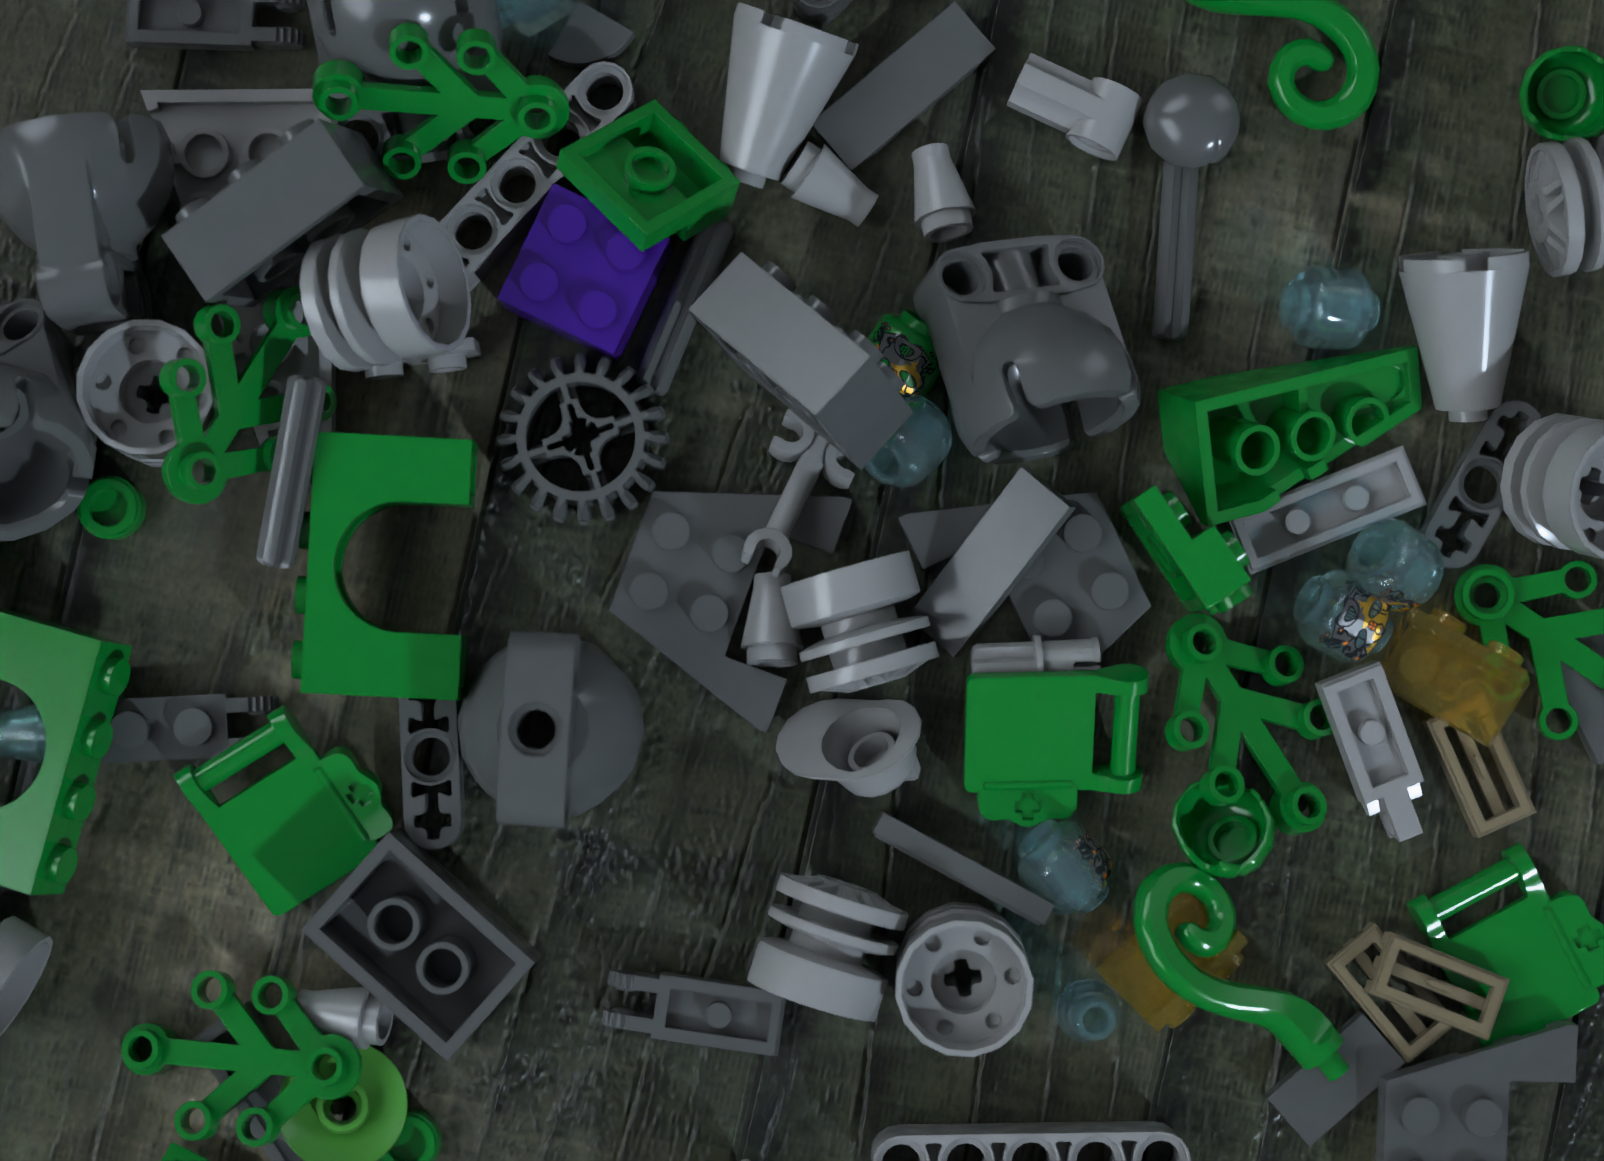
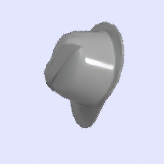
[776,699,922,798]

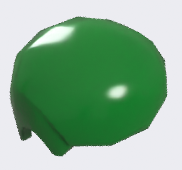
[1517,45,1604,143]
[1171,775,1276,879]

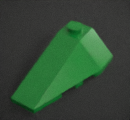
[1157,345,1422,527]

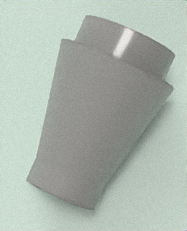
[780,141,879,227]
[911,143,976,243]
[740,572,804,668]
[296,986,394,1050]

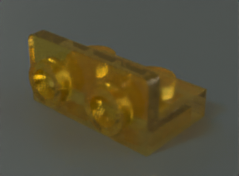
[1383,607,1530,748]
[1095,893,1249,1032]

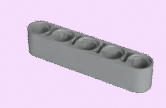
[439,61,637,292]
[870,1121,1191,1161]

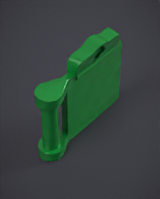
[963,663,1149,827]
[173,705,395,916]
[1406,842,1604,1048]

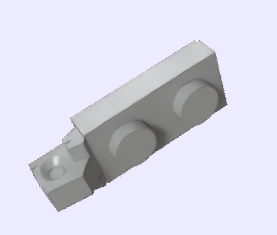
[1314,660,1424,842]

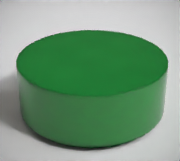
[77,476,146,540]
[379,1108,442,1161]

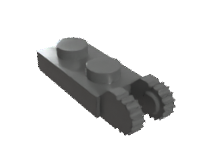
[125,0,307,52]
[101,693,281,764]
[602,969,786,1056]

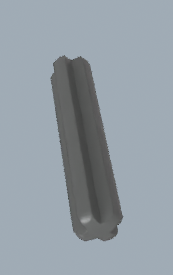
[1152,160,1199,341]
[635,219,734,396]
[256,375,327,569]

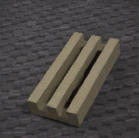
[1421,696,1537,838]
[1322,922,1452,1064]
[1363,931,1510,1040]

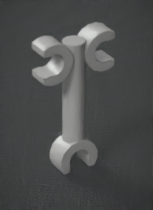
[741,409,855,579]

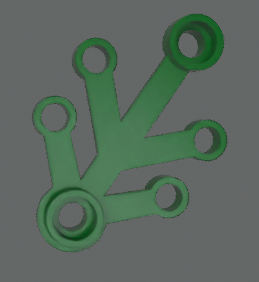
[312,23,570,184]
[159,286,337,504]
[1453,560,1604,741]
[1165,613,1333,835]
[121,970,363,1147]

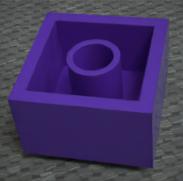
[497,183,673,364]

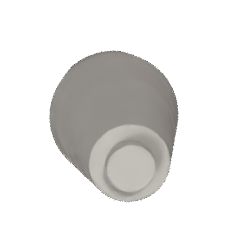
[719,2,859,189]
[1398,248,1531,422]

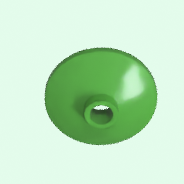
[278,1046,408,1161]

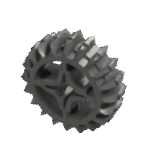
[496,353,670,526]

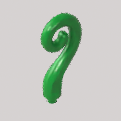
[1183,0,1380,131]
[1133,862,1349,1082]

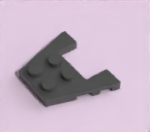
[609,491,853,733]
[898,491,1151,654]
[1375,1020,1578,1161]

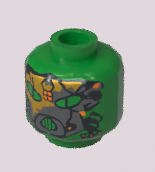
[867,308,942,403]

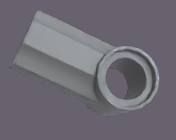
[1006,53,1144,161]

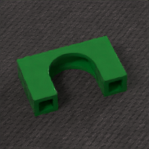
[291,432,478,701]
[0,608,133,895]

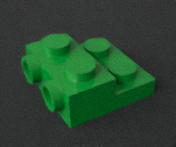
[556,99,740,252]
[1118,485,1254,616]

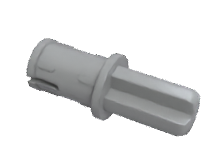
[970,634,1101,673]

